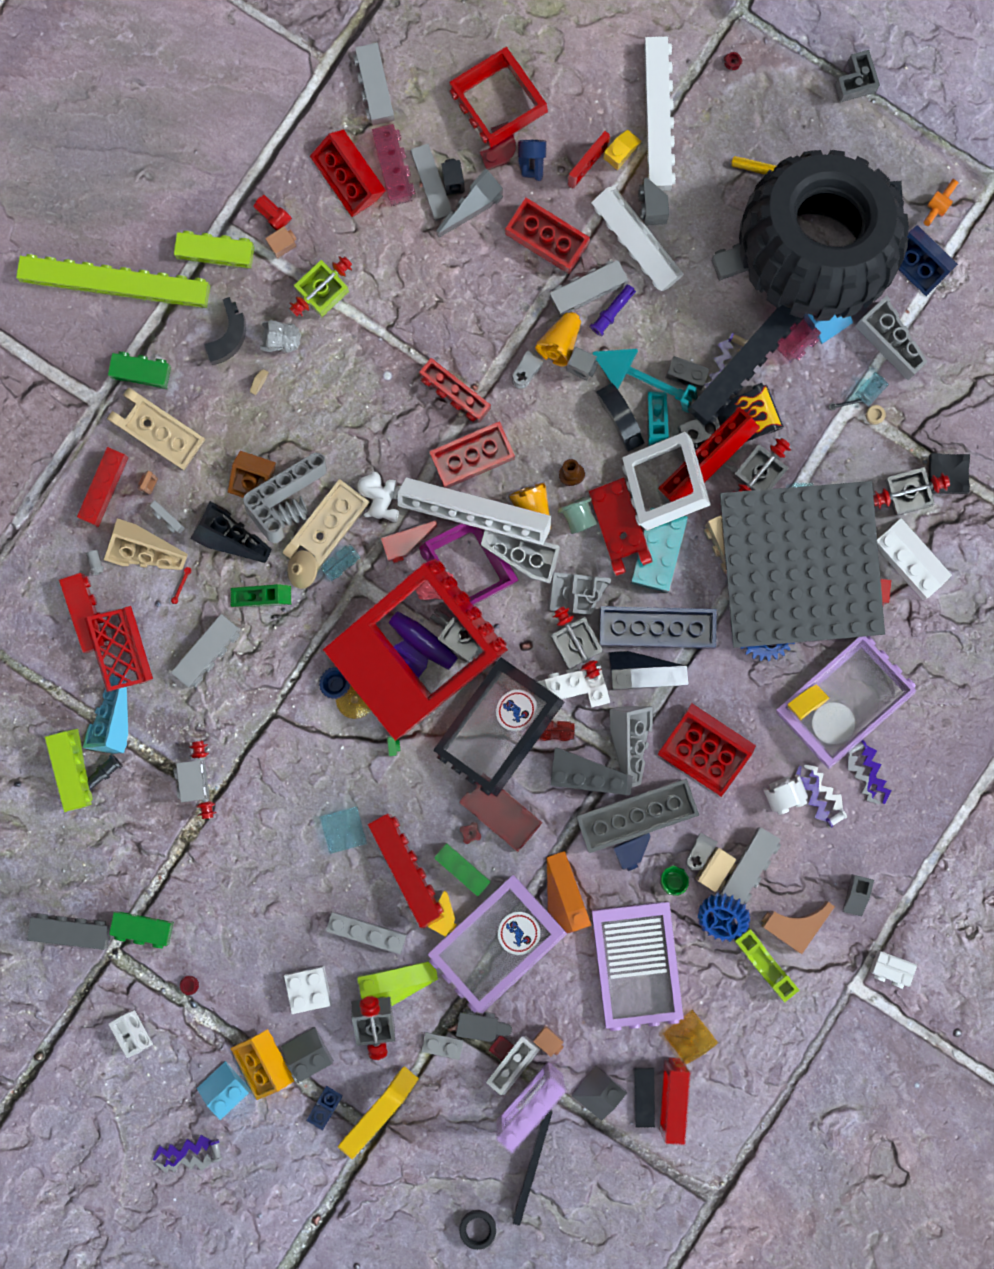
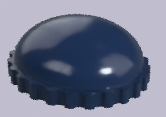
[319,667,350,699]

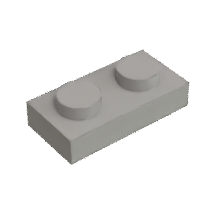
[150,500,185,533]
[422,1032,464,1060]

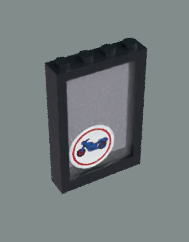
[433,657,565,797]

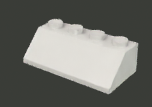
[877,518,952,600]

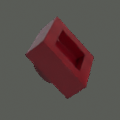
[488,1035,515,1061]

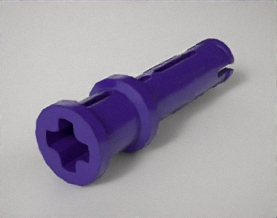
[589,284,636,337]

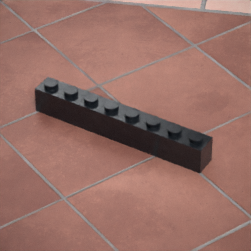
[687,305,804,425]

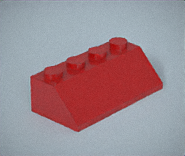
[310,129,386,217]

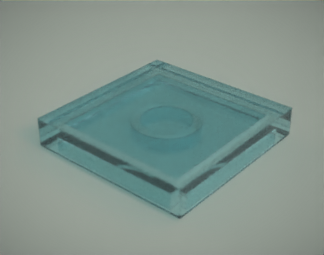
[320,807,367,854]

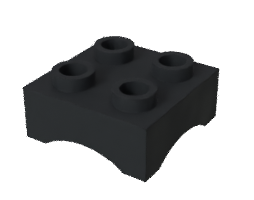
[928,453,970,494]

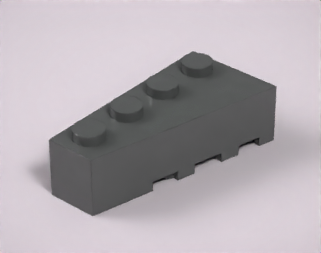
[550,747,633,795]

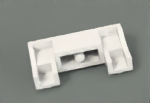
[527,666,610,718]

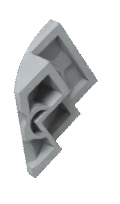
[547,572,611,615]

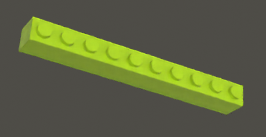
[16,254,211,308]

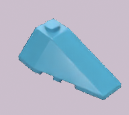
[83,673,128,754]

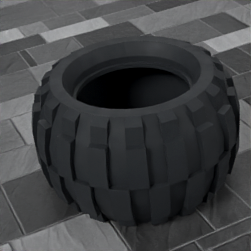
[739,150,909,321]

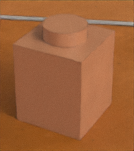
[265,226,297,259]
[533,1025,564,1057]

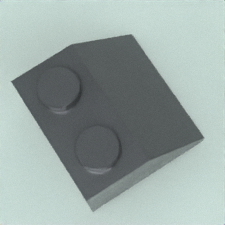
[281,1027,334,1083]

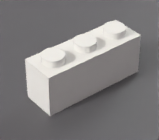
[486,1036,541,1095]

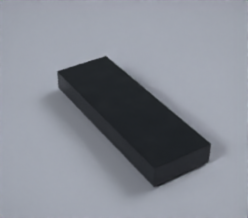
[634,1067,655,1128]

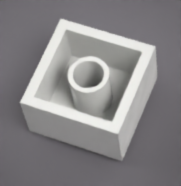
[284,966,332,1014]

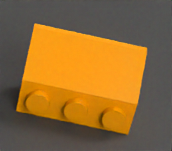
[230,1029,294,1100]

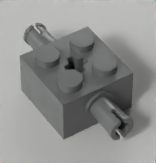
[430,608,483,662]

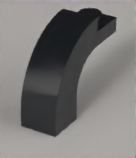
[204,297,246,366]
[596,383,645,452]

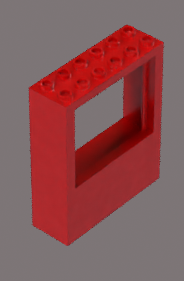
[323,559,508,741]

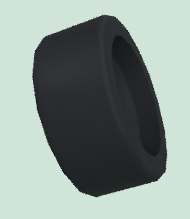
[459,1210,496,1250]

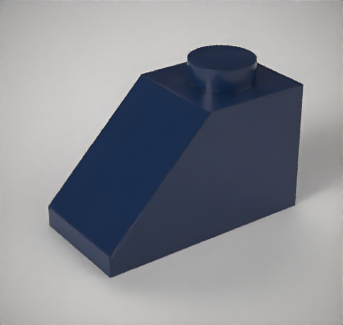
[613,833,651,871]

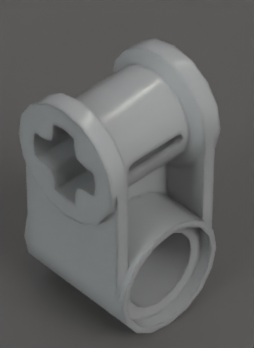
[512,351,544,389]
[686,833,718,870]

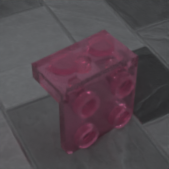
[777,320,821,363]

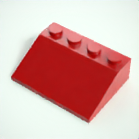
[657,703,756,797]

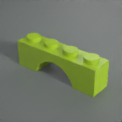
[733,928,800,1002]

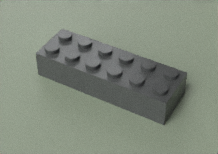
[576,779,700,853]

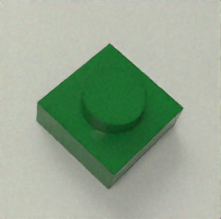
[387,737,401,757]

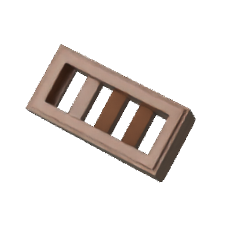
[137,471,158,495]

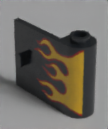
[717,383,784,443]

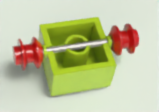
[289,256,352,318]

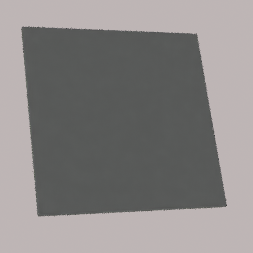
[720,481,885,648]

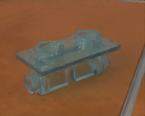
[321,545,360,581]

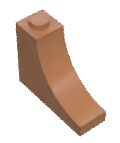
[761,901,835,954]

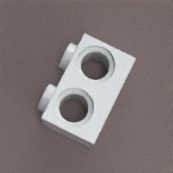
[109,1010,153,1058]

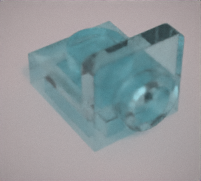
[855,372,889,406]

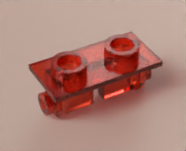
[539,721,575,741]

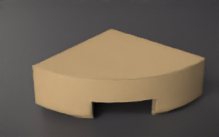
[250,369,269,395]

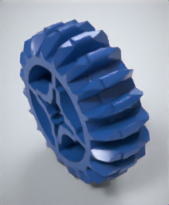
[698,892,750,942]

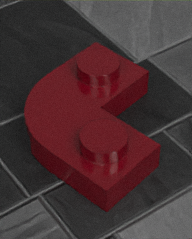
[480,122,516,170]

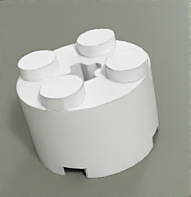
[763,775,808,815]

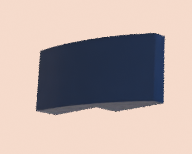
[306,1086,343,1131]

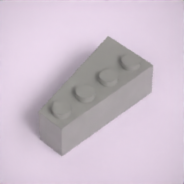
[855,295,927,380]

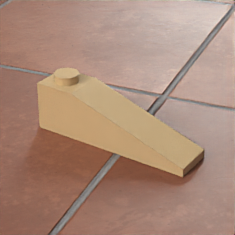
[104,518,188,570]

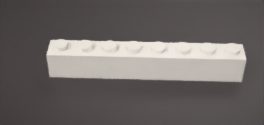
[644,37,675,191]
[398,478,551,545]

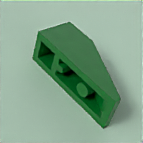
[231,584,291,607]

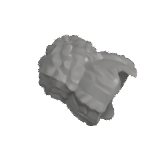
[260,320,301,353]

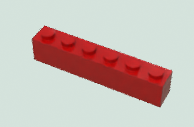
[658,407,760,502]
[368,813,444,928]

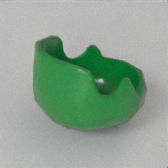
[660,865,689,896]

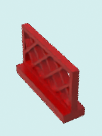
[85,606,153,692]

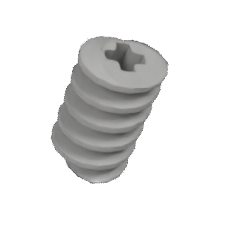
[271,496,309,531]

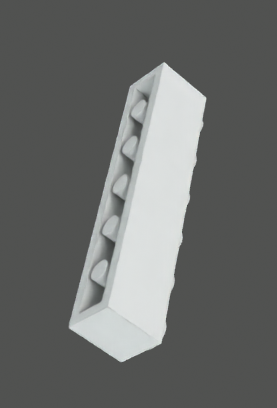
[591,186,684,291]

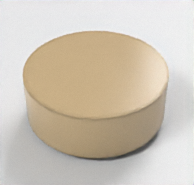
[865,405,886,425]

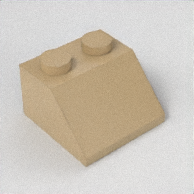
[695,847,736,892]

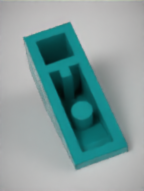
[648,392,669,447]

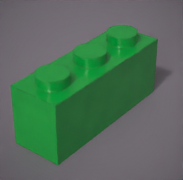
[108,351,171,389]
[434,843,491,896]
[109,911,174,949]

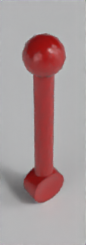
[171,567,192,604]

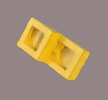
[787,684,830,721]

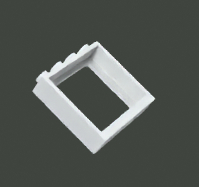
[622,432,710,530]

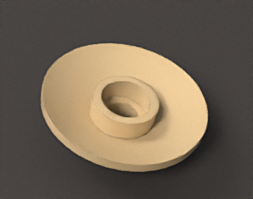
[287,550,317,589]

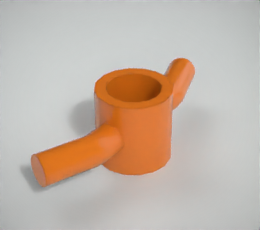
[923,179,959,226]

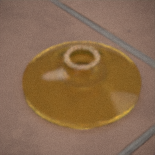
[336,685,371,719]

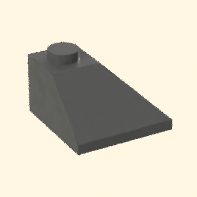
[571,1066,627,1121]

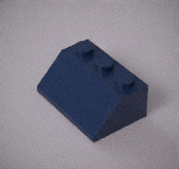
[899,225,958,296]

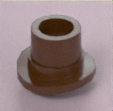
[559,459,585,486]

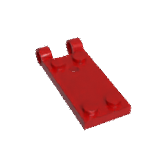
[589,477,653,576]

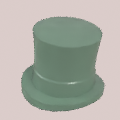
[558,496,597,534]

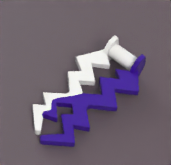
[796,765,847,828]

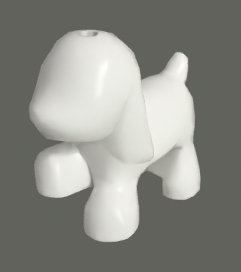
[357,472,401,523]

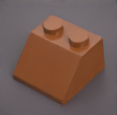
[227,451,276,498]

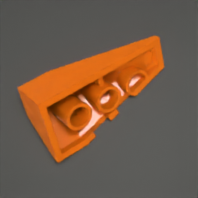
[547,851,591,933]

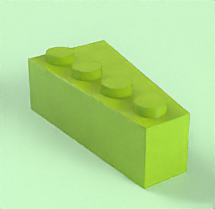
[45,729,93,812]

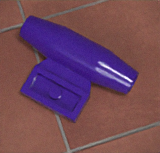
[388,611,458,678]

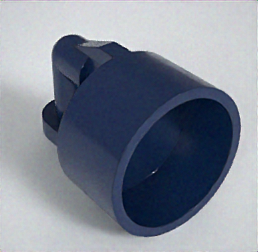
[518,140,547,181]

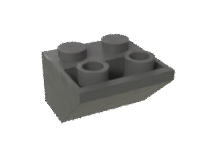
[638,178,669,226]

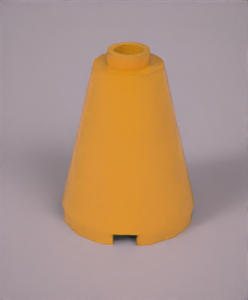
[535,312,581,366]
[509,482,551,530]

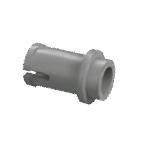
[86,550,104,575]

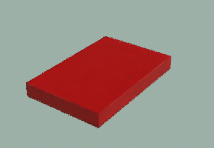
[568,131,610,189]

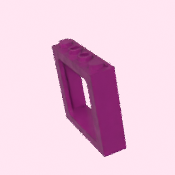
[419,523,518,606]

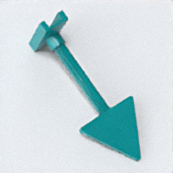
[593,349,698,413]

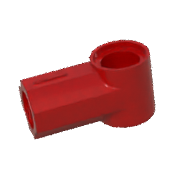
[253,195,292,231]

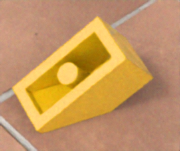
[603,129,642,171]
[428,890,457,937]

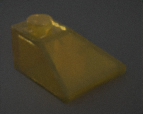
[662,1009,718,1065]

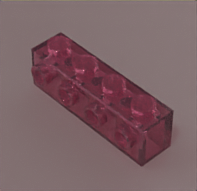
[372,124,415,206]

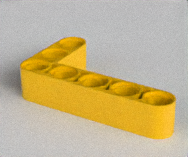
[337,1066,419,1159]

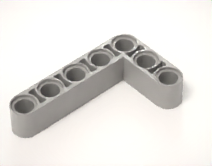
[243,453,327,543]

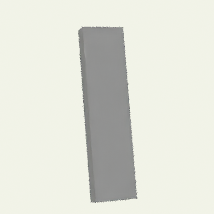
[411,144,452,221]

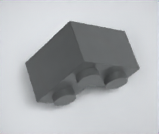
[835,50,880,103]

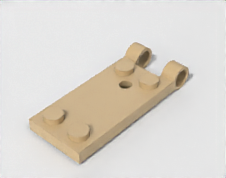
[107,387,206,470]
[283,479,370,572]

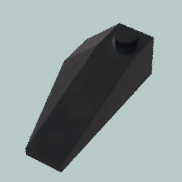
[190,501,272,563]

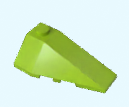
[357,961,438,1006]

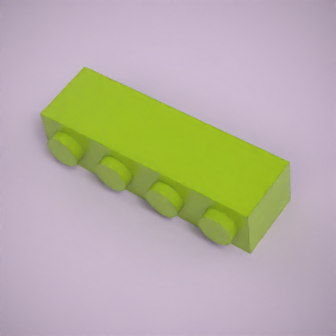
[174,231,255,269]

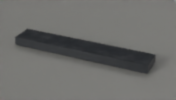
[513,1108,553,1226]

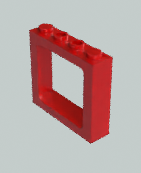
[449,46,548,148]
[659,1057,690,1145]

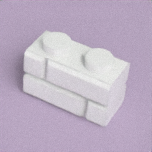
[870,950,917,989]

